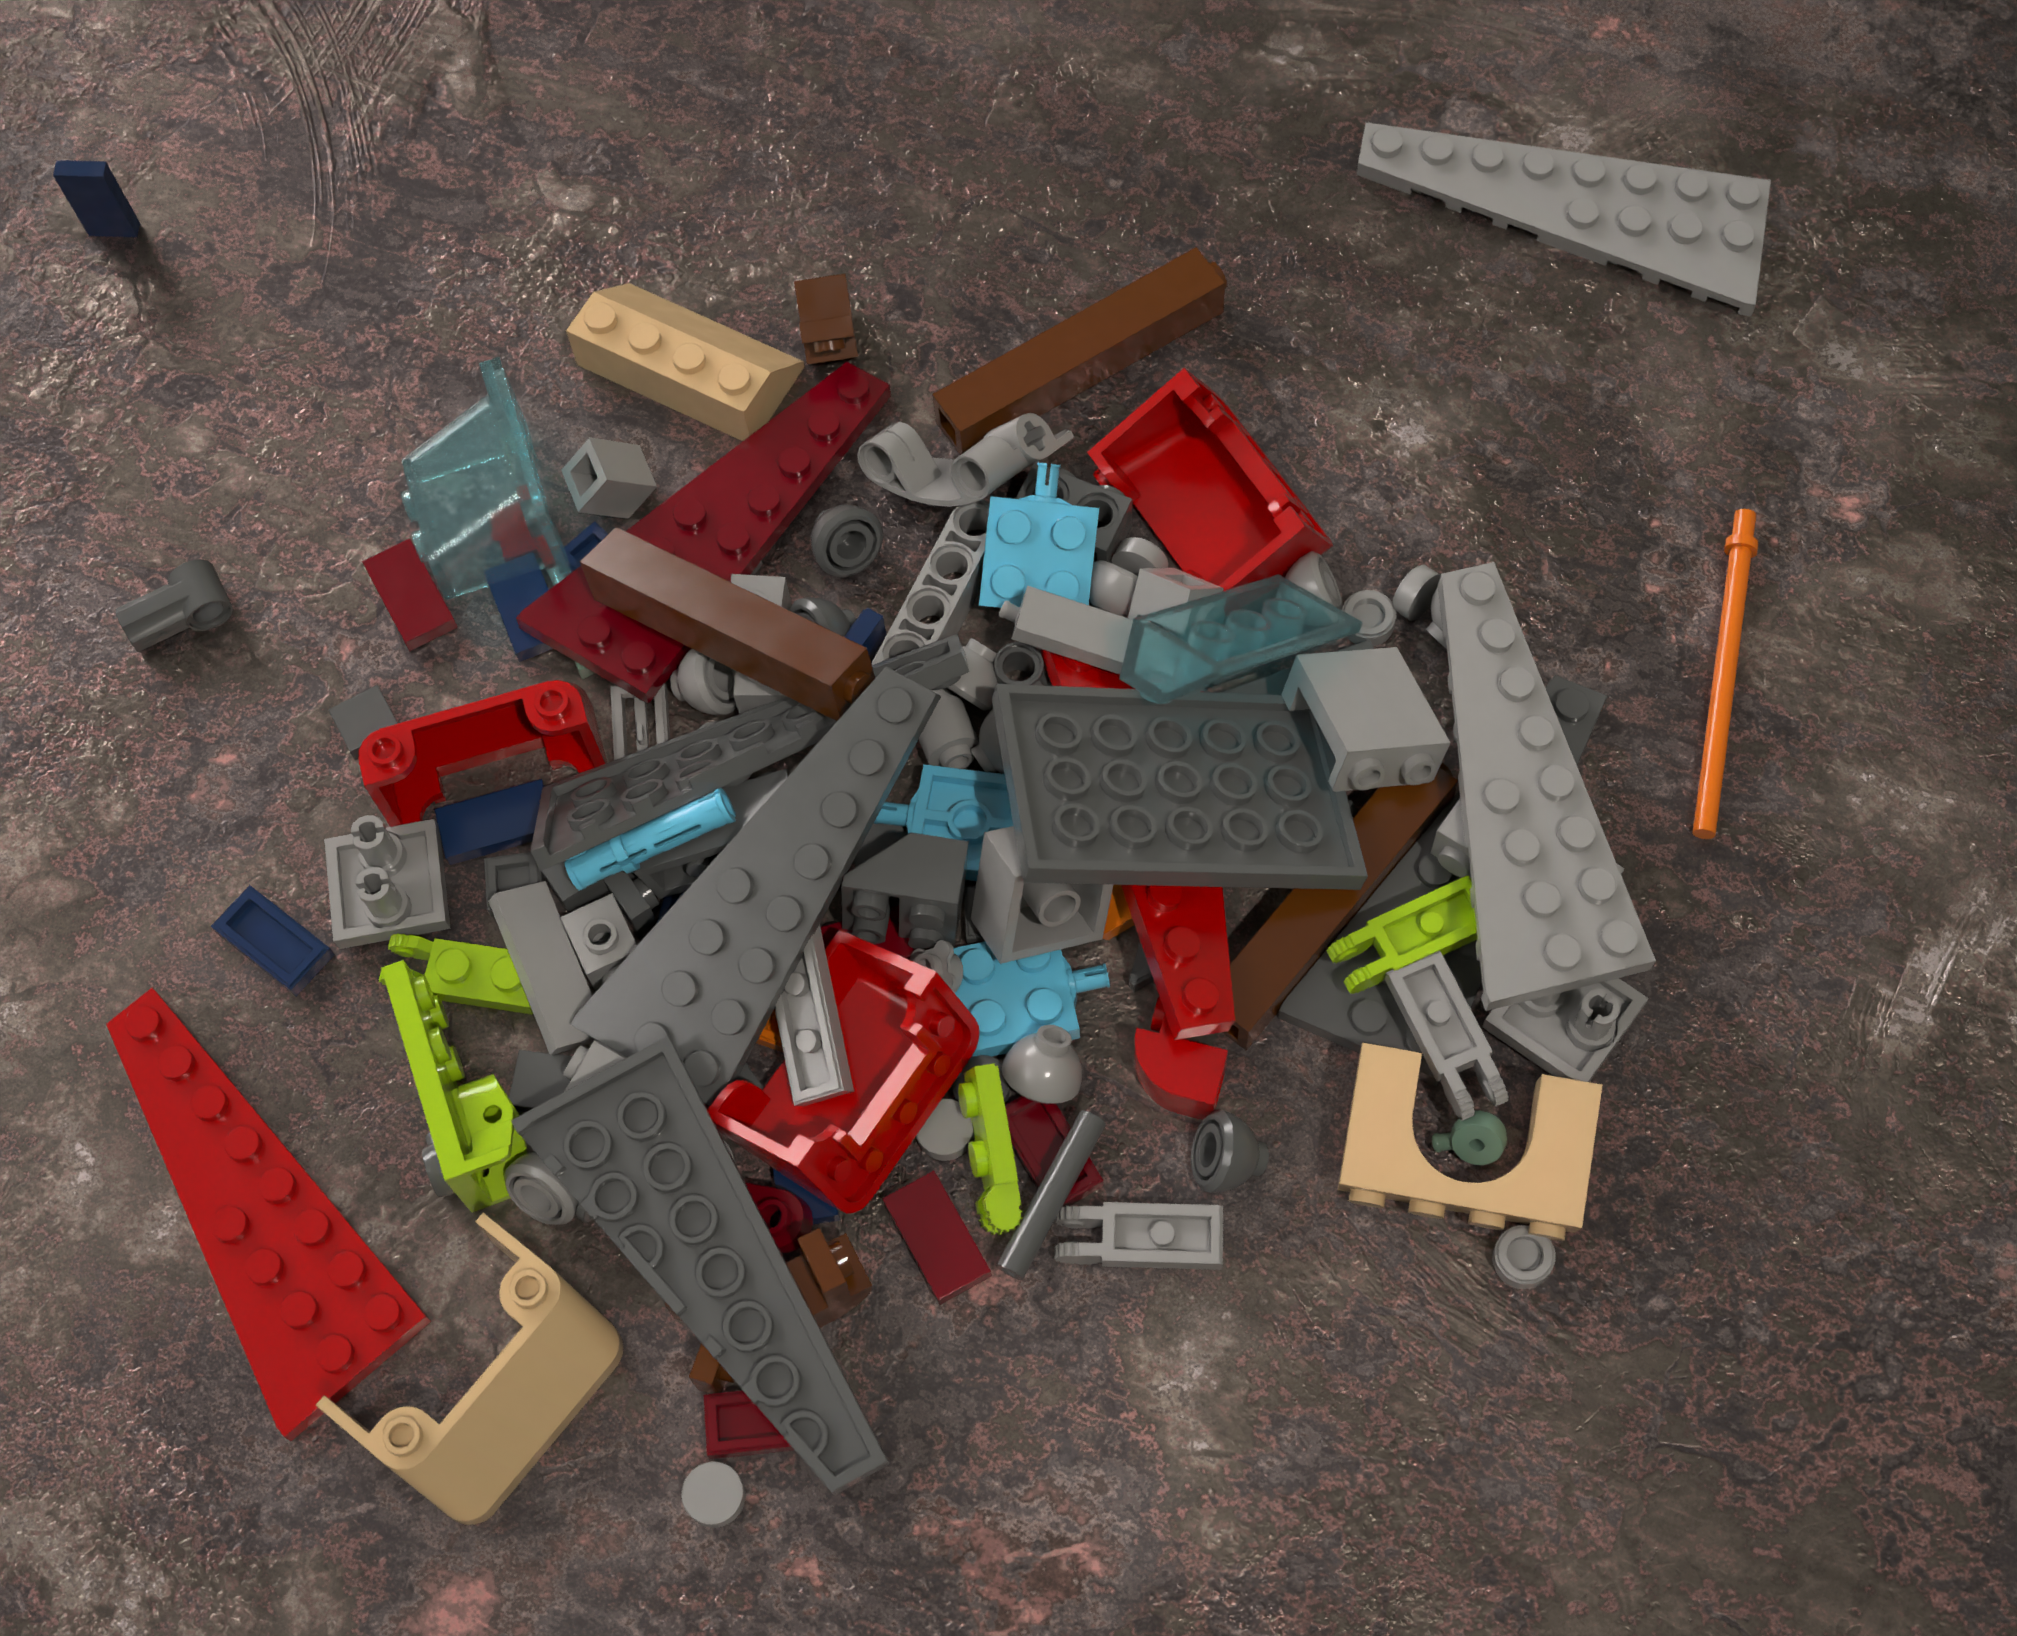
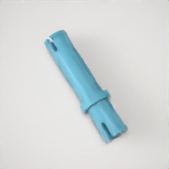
[564,788,736,891]

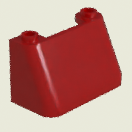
[1087,368,1333,615]
[359,680,608,827]
[708,930,979,1214]

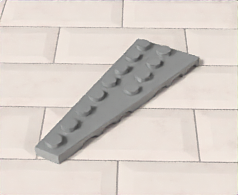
[1356,122,1771,316]
[1438,562,1656,1011]

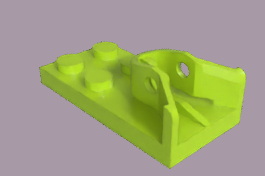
[381,960,528,1213]

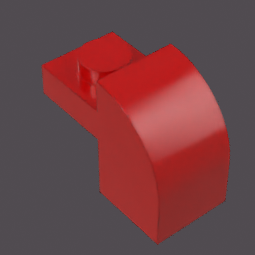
[1135,997,1228,1120]

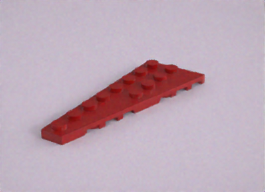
[1040,627,1235,1040]
[106,988,431,1441]

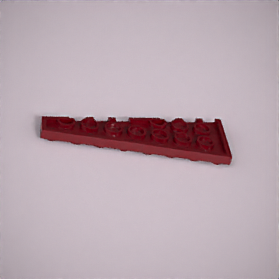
[516,362,891,704]

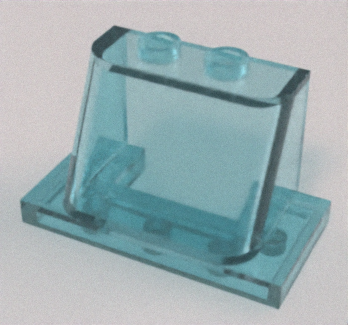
[401,357,572,600]

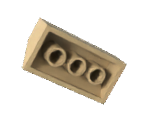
[566,283,805,441]

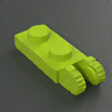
[1326,876,1478,994]
[379,933,533,1015]
[958,1063,1023,1235]

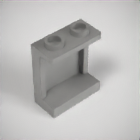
[1281,647,1450,792]

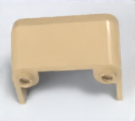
[316,1213,623,1525]

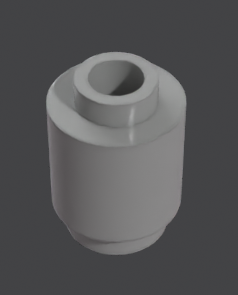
[919,688,979,769]

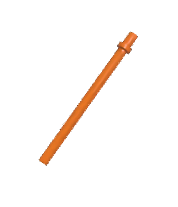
[1692,509,1759,839]

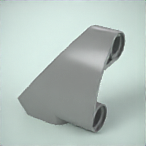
[857,413,1074,507]

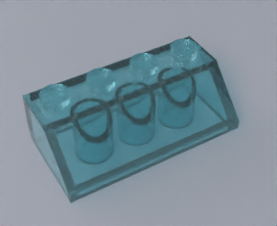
[1119,575,1362,704]

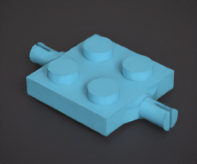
[979,462,1099,608]
[874,764,1013,881]
[953,942,1110,1057]

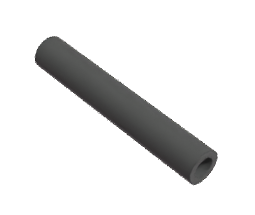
[996,1110,1106,1280]

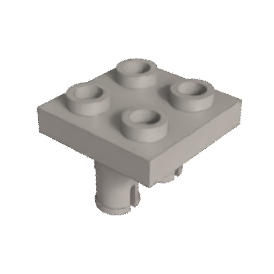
[324,815,451,949]
[1483,978,1649,1082]

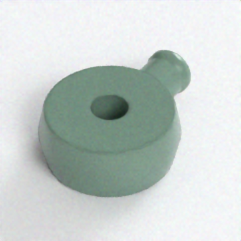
[1432,1110,1507,1165]

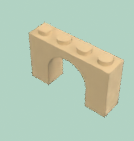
[1337,1043,1602,1241]

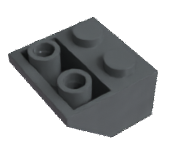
[842,832,969,950]

